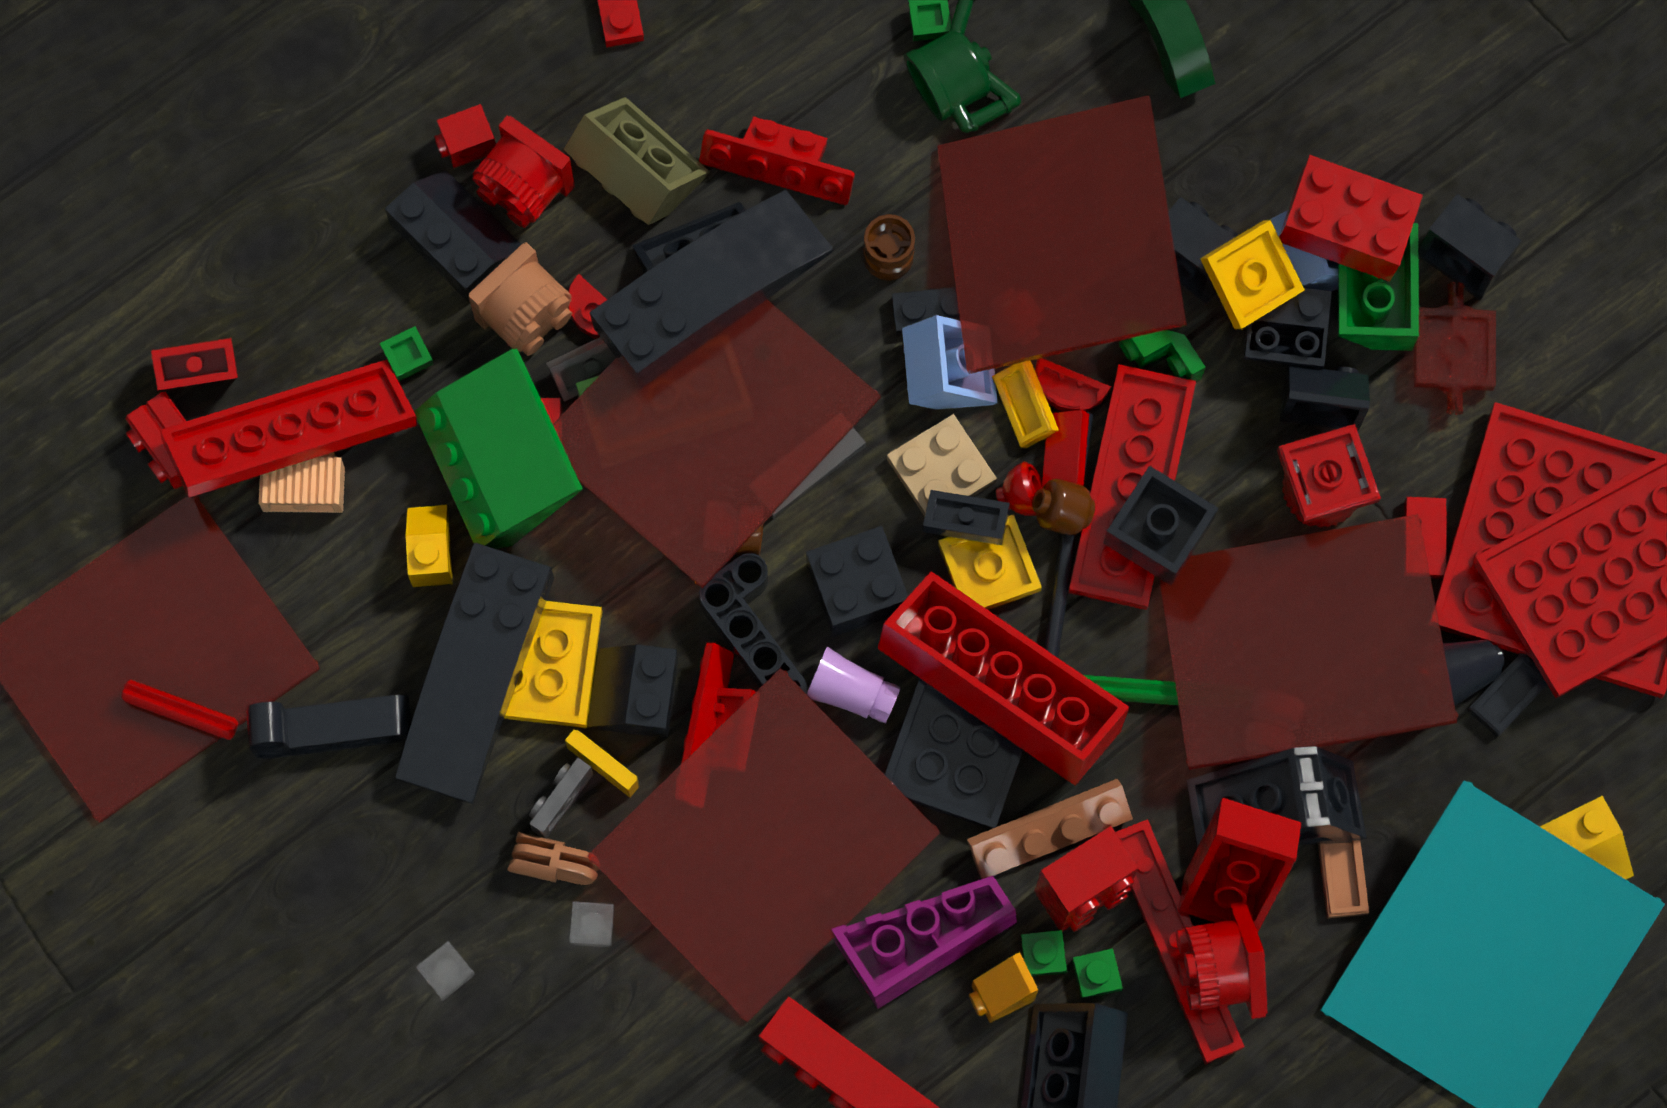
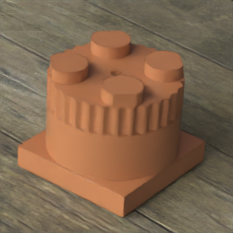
[469,242,573,356]

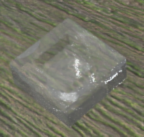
[569,901,615,947]
[416,941,475,1001]

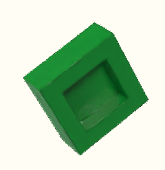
[908,0,951,41]
[380,326,434,382]
[1021,930,1067,977]
[1072,948,1123,1000]

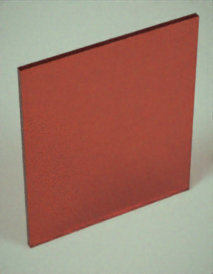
[937,95,1187,374]
[553,299,881,588]
[0,495,320,823]
[1160,514,1458,770]
[587,668,940,1022]

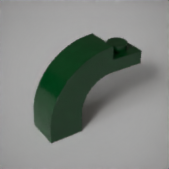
[1127,0,1215,98]

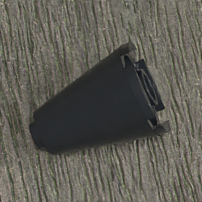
[1386,640,1504,727]

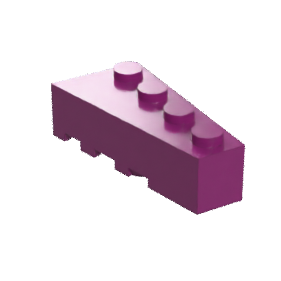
[831,876,1017,1009]

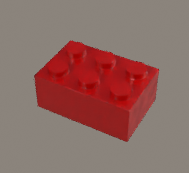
[1279,155,1423,282]
[1178,798,1301,932]
[1034,826,1139,932]

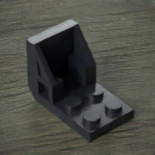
[1187,746,1367,847]

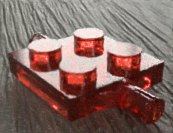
[1414,282,1496,415]

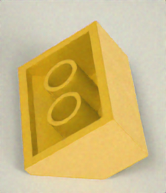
[1540,796,1634,880]

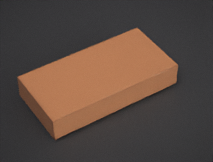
[1318,840,1369,918]

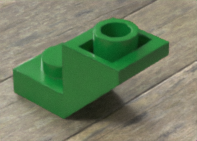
[1119,321,1205,382]

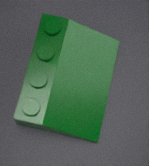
[414,349,583,549]

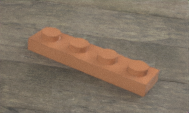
[967,779,1133,879]

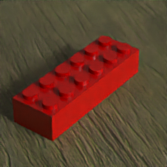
[878,571,1129,786]

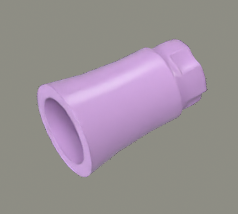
[806,647,900,723]

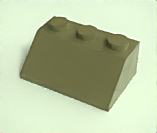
[563,97,710,225]

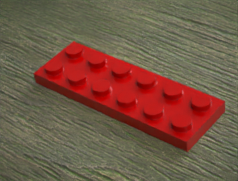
[160,359,417,498]
[1068,364,1196,610]

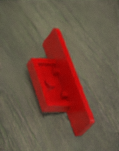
[699,116,855,205]
[675,643,760,808]

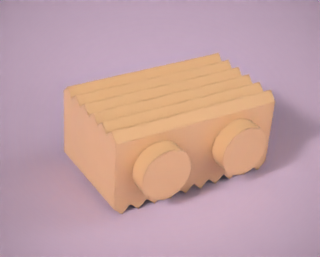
[259,453,345,513]

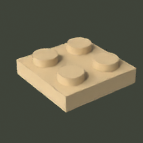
[887,414,997,516]

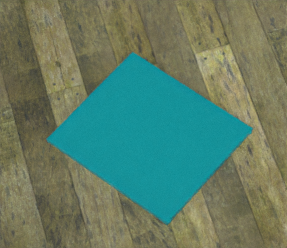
[1321,780,1665,1108]

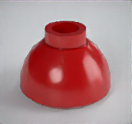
[996,461,1042,516]

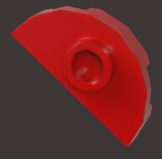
[569,274,607,339]
[1035,357,1111,412]

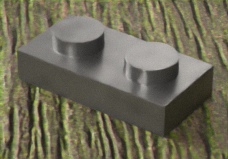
[529,758,593,838]

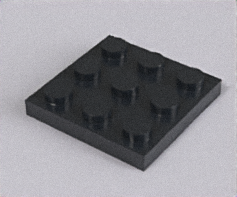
[880,678,1023,830]

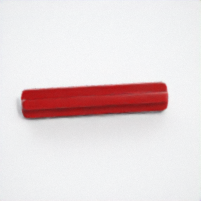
[121,680,238,740]

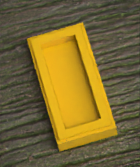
[992,359,1059,448]
[565,730,639,798]

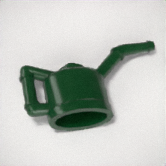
[904,0,1021,133]

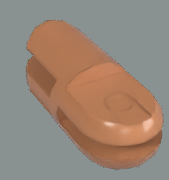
[507,832,600,885]

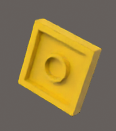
[1200,220,1305,329]
[938,514,1042,610]

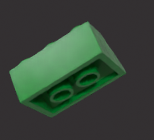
[1338,223,1419,351]

